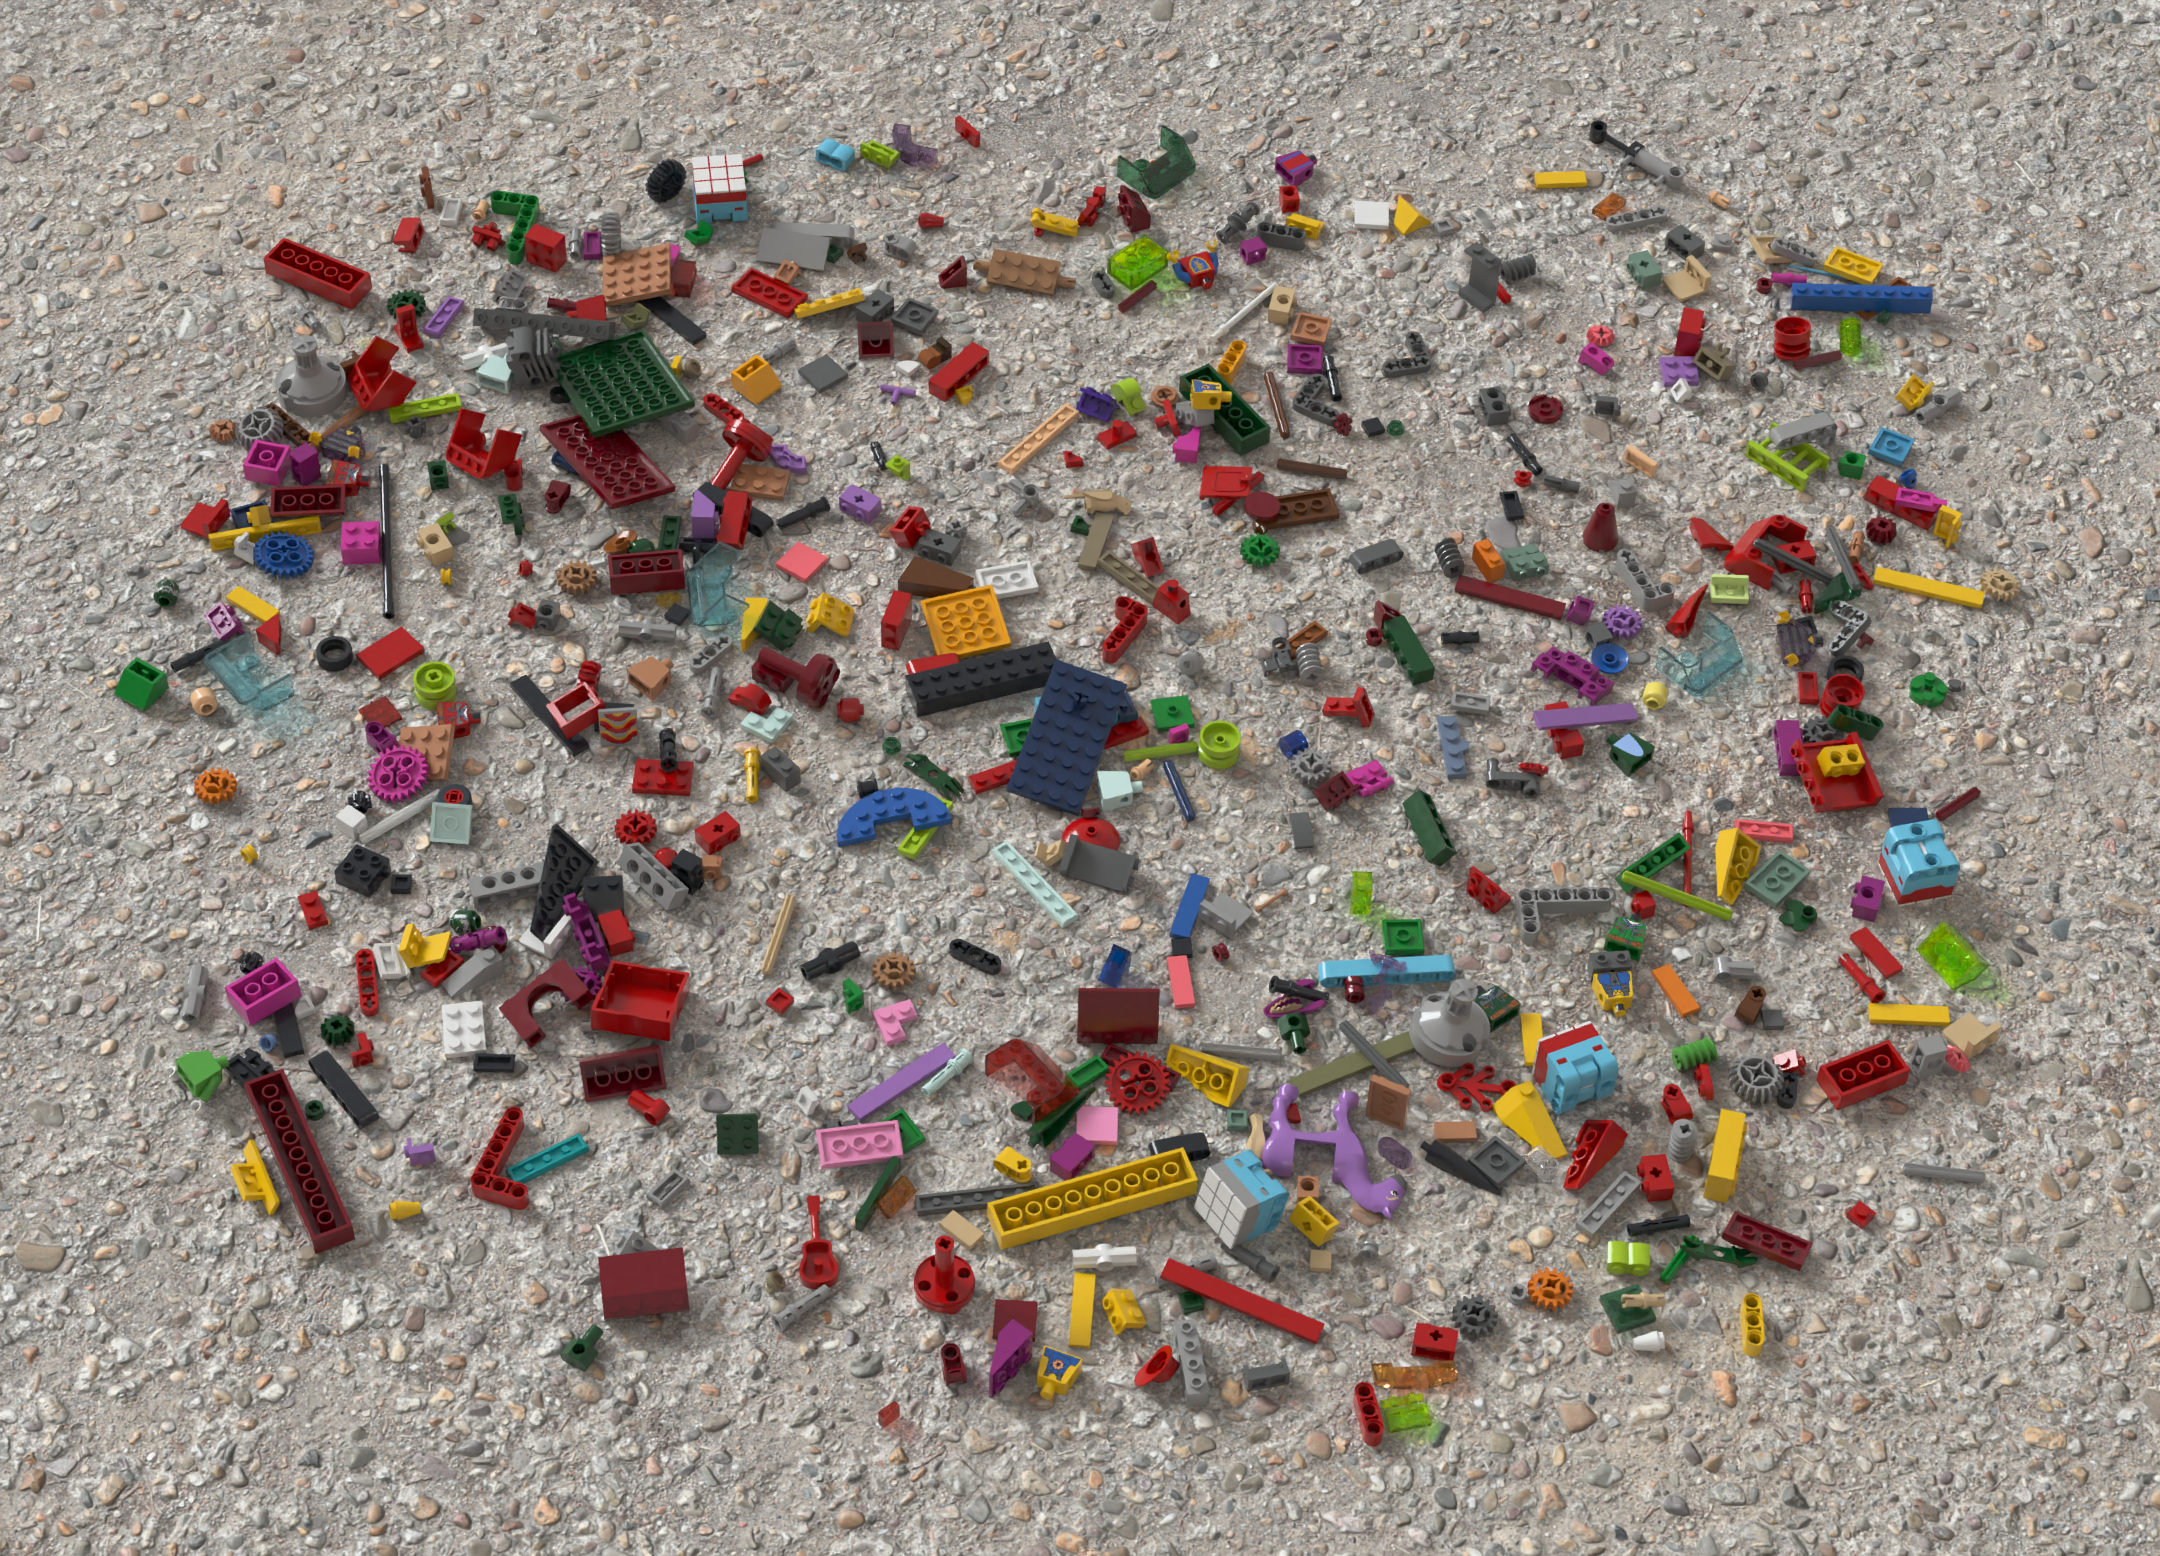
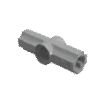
[1914,387,1963,424]
[618,619,677,644]
[182,965,209,1024]

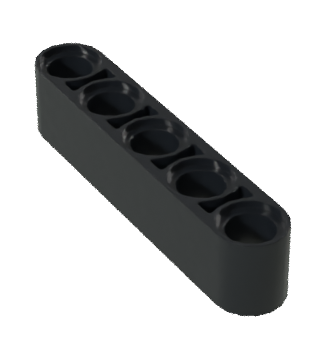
[692,482,774,537]
[308,1050,379,1129]

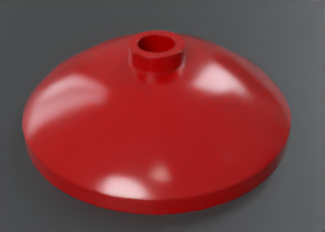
[1062,817,1120,851]

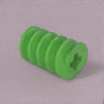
[1672,1038,1718,1070]

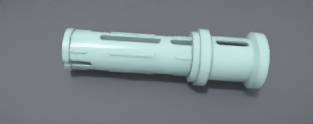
[921,1048,974,1098]

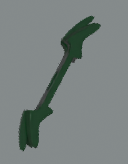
[903,754,964,801]
[1679,1236,1758,1268]

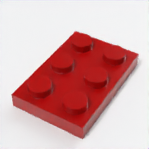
[632,759,694,796]

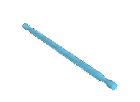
[1789,264,1845,279]

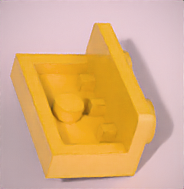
[1895,374,1935,411]
[1933,505,1963,549]
[1101,1289,1146,1335]

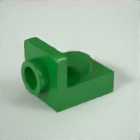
[842,978,864,1014]

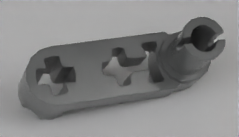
[1485,758,1540,799]

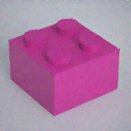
[243,440,291,487]
[341,521,381,565]

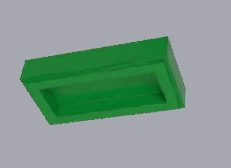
[1066,1055,1109,1092]

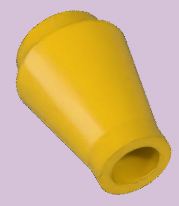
[389,1200,421,1221]

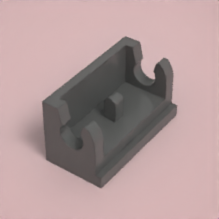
[1242,1358,1290,1392]

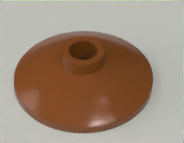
[604,530,638,554]

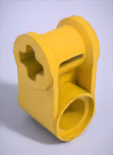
[993,1146,1032,1184]

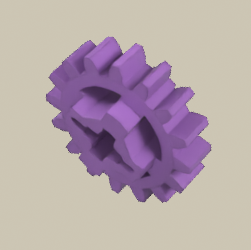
[1602,605,1642,640]

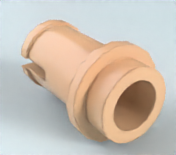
[1708,190,1731,209]
[472,200,490,221]
[1130,759,1154,781]

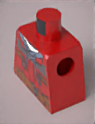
[326,460,371,497]
[437,702,481,739]

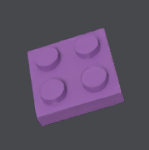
[1659,356,1700,387]

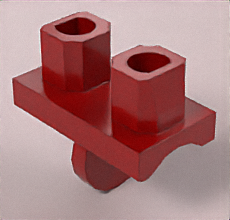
[471,222,505,252]

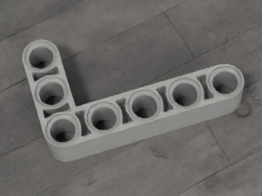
[1516,887,1613,945]

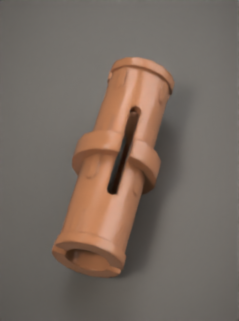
[1849,531,1865,564]

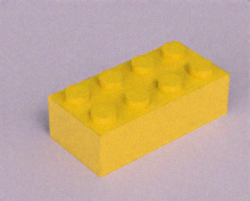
[1703,1108,1748,1203]

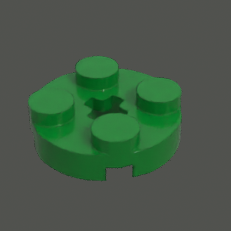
[1909,672,1948,707]

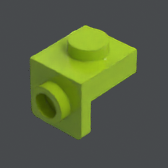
[886,454,910,481]

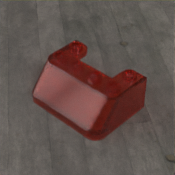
[985,1039,1079,1126]

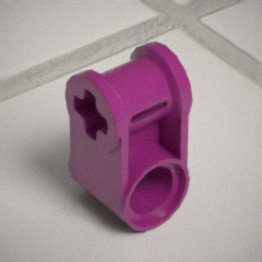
[365,721,399,757]

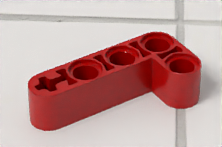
[1102,596,1148,664]

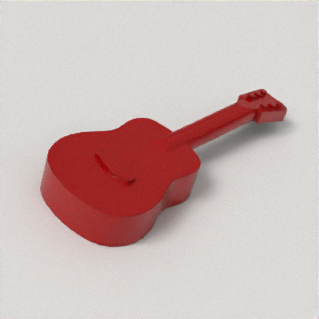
[799,1195,839,1289]

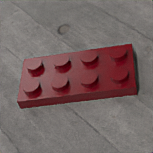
[1721,1211,1813,1271]

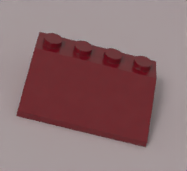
[1077,988,1160,1045]
[598,1247,690,1321]

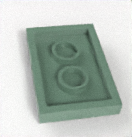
[1744,849,1811,908]

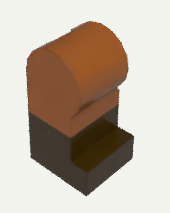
[917,336,952,369]

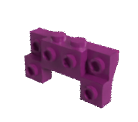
[1531,646,1614,706]
[562,892,611,977]

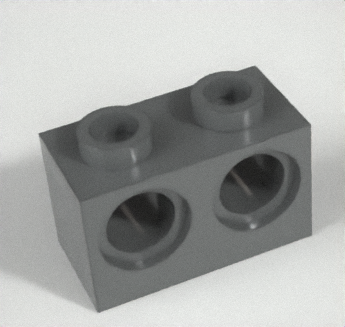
[1478,386,1511,426]

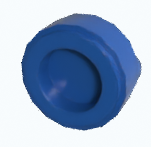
[1899,469,1917,488]

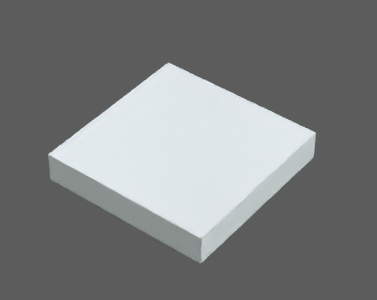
[1354,200,1389,230]

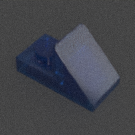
[1098,944,1132,988]

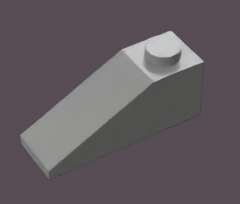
[442,946,505,999]

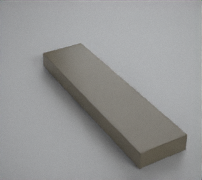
[1078,512,1114,572]
[1097,550,1159,605]

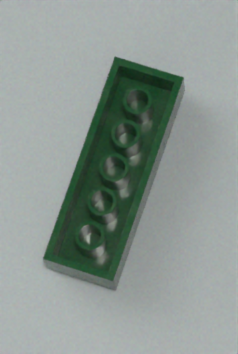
[1179,363,1271,456]

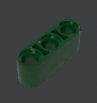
[1827,704,1884,741]

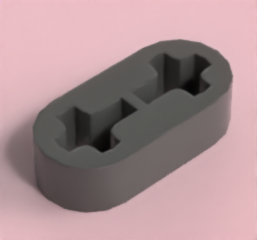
[1092,270,1115,298]

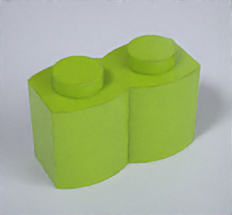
[1606,1241,1650,1276]

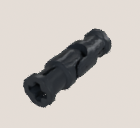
[659,728,677,772]

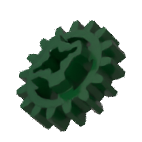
[387,289,426,319]

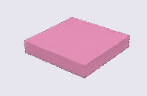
[1076,1106,1118,1145]

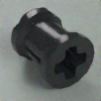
[857,778,878,798]

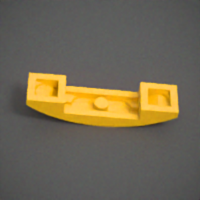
[1069,1272,1096,1348]

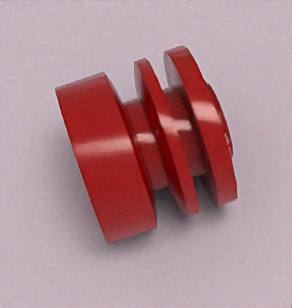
[1774,316,1811,361]
[1819,674,1865,719]

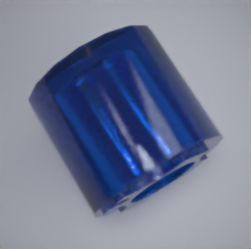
[1279,730,1309,759]

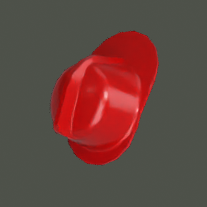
[1134,1345,1180,1387]

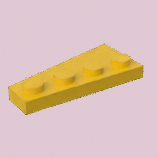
[794,288,865,319]

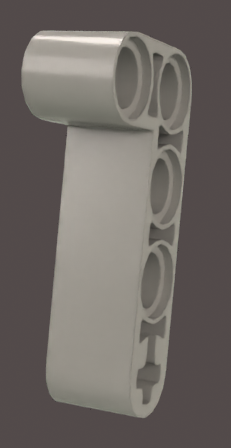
[1768,412,1838,450]
[1615,549,1675,611]

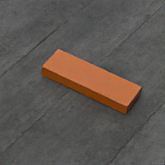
[1651,964,1700,1018]

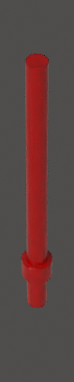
[1682,810,1694,907]

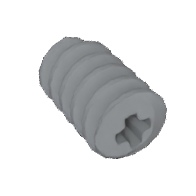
[1296,643,1324,685]
[1667,1119,1698,1162]

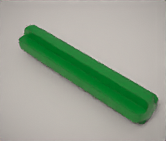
[1660,1235,1700,1284]

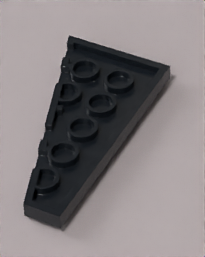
[530,823,599,943]

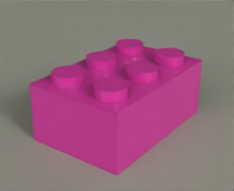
[225,957,302,1026]

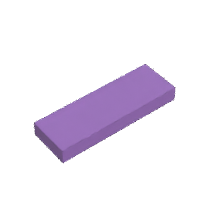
[423,296,465,339]

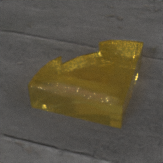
[656,593,682,609]

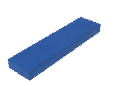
[1170,873,1210,939]

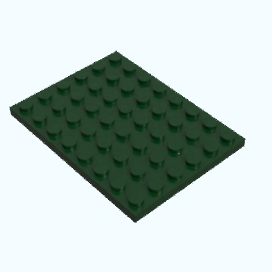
[551,329,695,438]

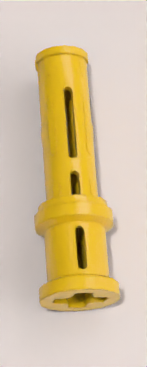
[744,748,761,803]

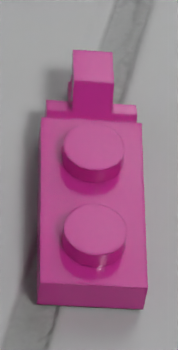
[1895,487,1948,512]

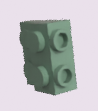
[1501,544,1549,581]

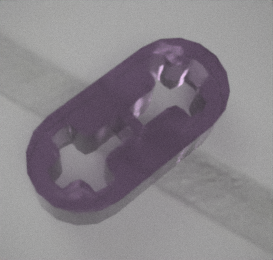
[1377,1136,1412,1169]

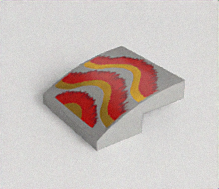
[598,707,639,746]

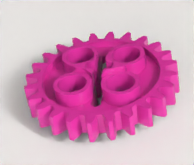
[367,744,430,804]

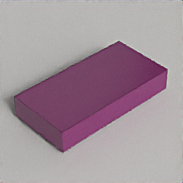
[584,231,601,260]

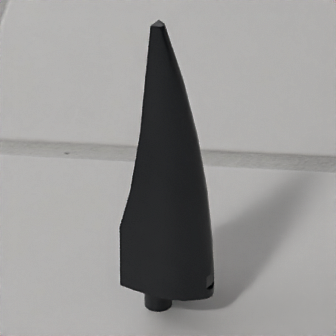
[1420,1139,1501,1196]

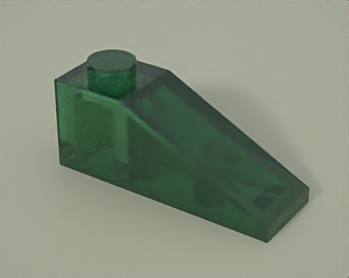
[1813,572,1863,615]

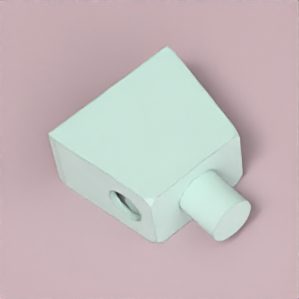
[476,354,515,394]
[1096,771,1143,811]

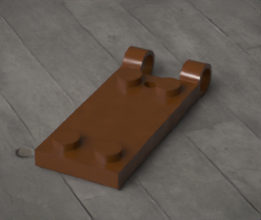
[1252,488,1340,535]

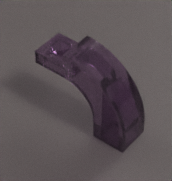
[892,123,938,167]

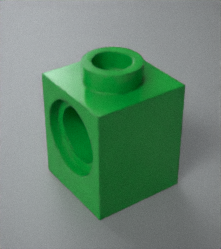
[1838,450,1866,480]

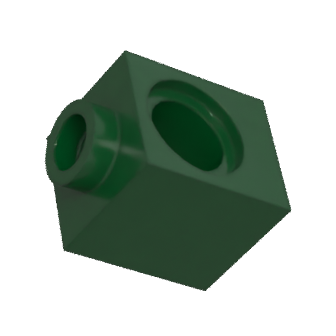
[427,460,449,491]

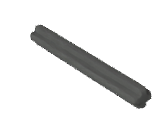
[1752,538,1834,585]
[1339,1020,1409,1088]

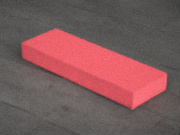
[1734,819,1793,843]
[1167,955,1195,1009]

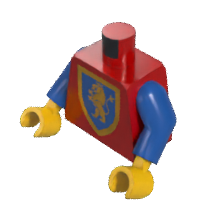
[1167,239,1219,290]

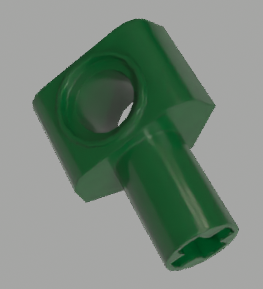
[1277,1012,1310,1054]
[560,1324,603,1372]

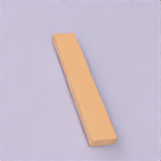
[998,404,1079,475]

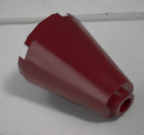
[1582,503,1619,552]

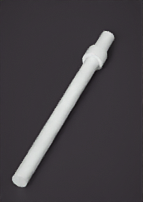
[1210,282,1279,342]

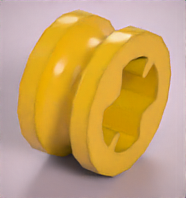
[441,568,452,585]
[240,844,258,864]

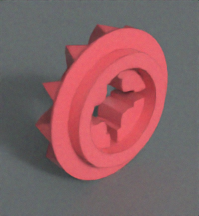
[1587,324,1615,346]
[1945,1045,1971,1073]

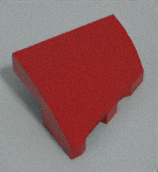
[1689,518,1734,552]

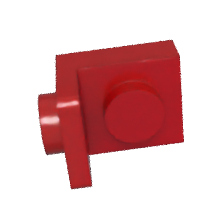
[507,602,536,629]

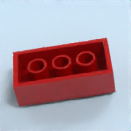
[1816,1040,1910,1111]

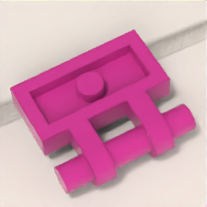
[1345,760,1394,798]

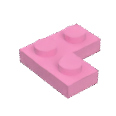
[873,999,917,1046]

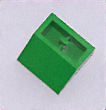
[114,657,169,712]

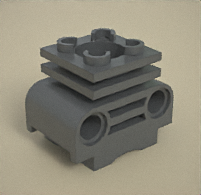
[506,327,560,391]

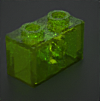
[1350,871,1373,915]

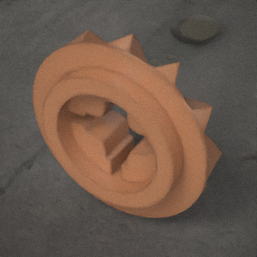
[1151,386,1179,409]
[209,419,236,442]

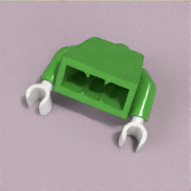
[166,1050,229,1115]

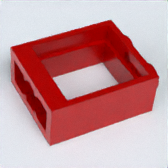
[546,682,606,739]

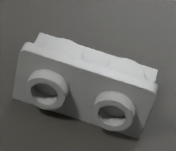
[493,267,529,301]

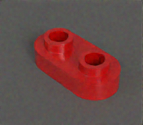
[1694,1064,1714,1101]

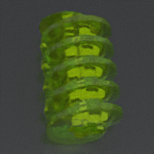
[1839,317,1862,356]

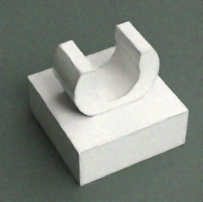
[1670,378,1694,404]
[796,1086,822,1116]

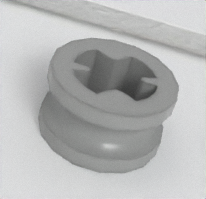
[1359,1241,1379,1260]
[1507,1283,1527,1305]

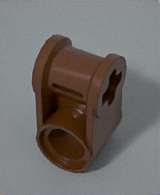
[1734,986,1766,1025]

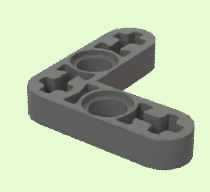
[1382,331,1432,378]
[1292,374,1340,426]
[1828,600,1872,657]

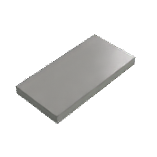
[756,227,831,272]

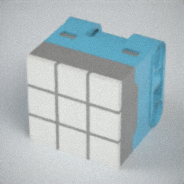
[1194,1149,1290,1249]

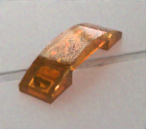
[1371,1360,1458,1389]

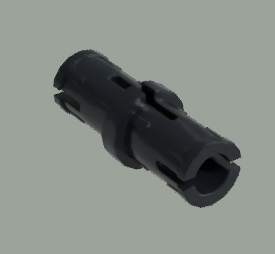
[1441,630,1479,645]

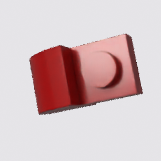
[728,683,772,715]

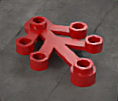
[1437,1063,1516,1112]

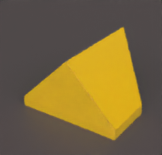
[1394,195,1431,236]

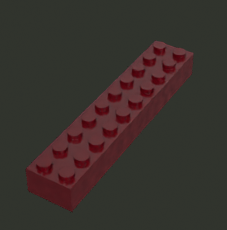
[244,1069,355,1254]

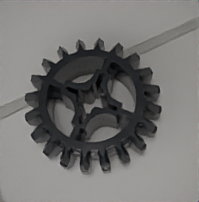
[645,159,687,203]

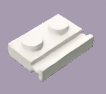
[373,942,411,979]

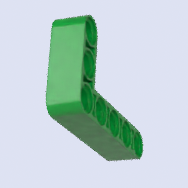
[490,191,540,265]

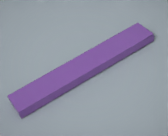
[1533,703,1639,731]
[847,1043,956,1122]

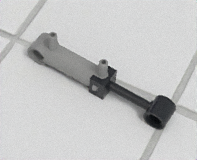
[1589,120,1684,190]

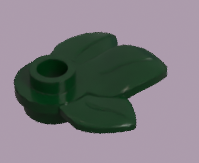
[1778,900,1818,932]

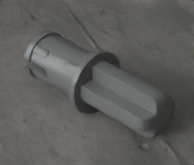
[1544,475,1581,493]

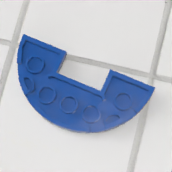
[837,787,953,847]

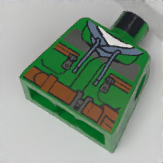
[1603,914,1646,961]

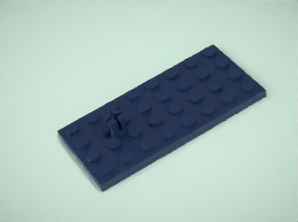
[1006,659,1127,816]

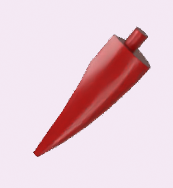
[1665,583,1708,638]

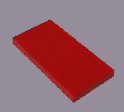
[731,268,808,319]

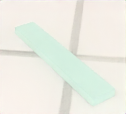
[992,841,1078,928]

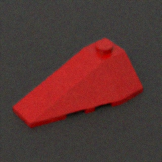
[1563,1119,1628,1191]

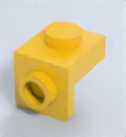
[247,505,271,526]

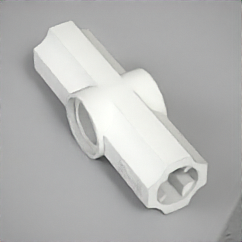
[460,343,509,371]
[1072,1244,1137,1272]

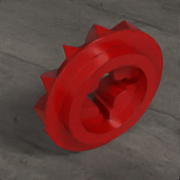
[1518,762,1549,777]

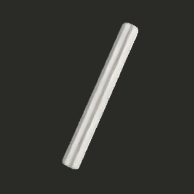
[359,789,440,844]

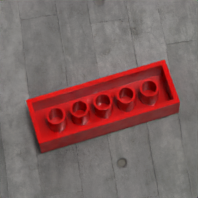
[263,237,372,310]

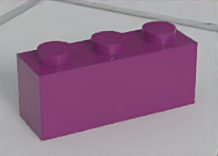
[1773,720,1805,776]

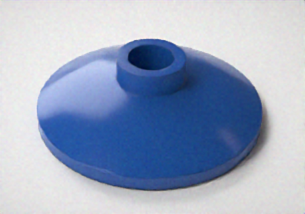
[1591,643,1628,674]

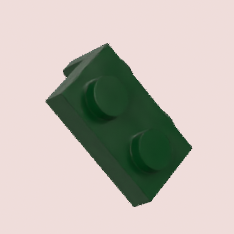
[498,493,525,536]

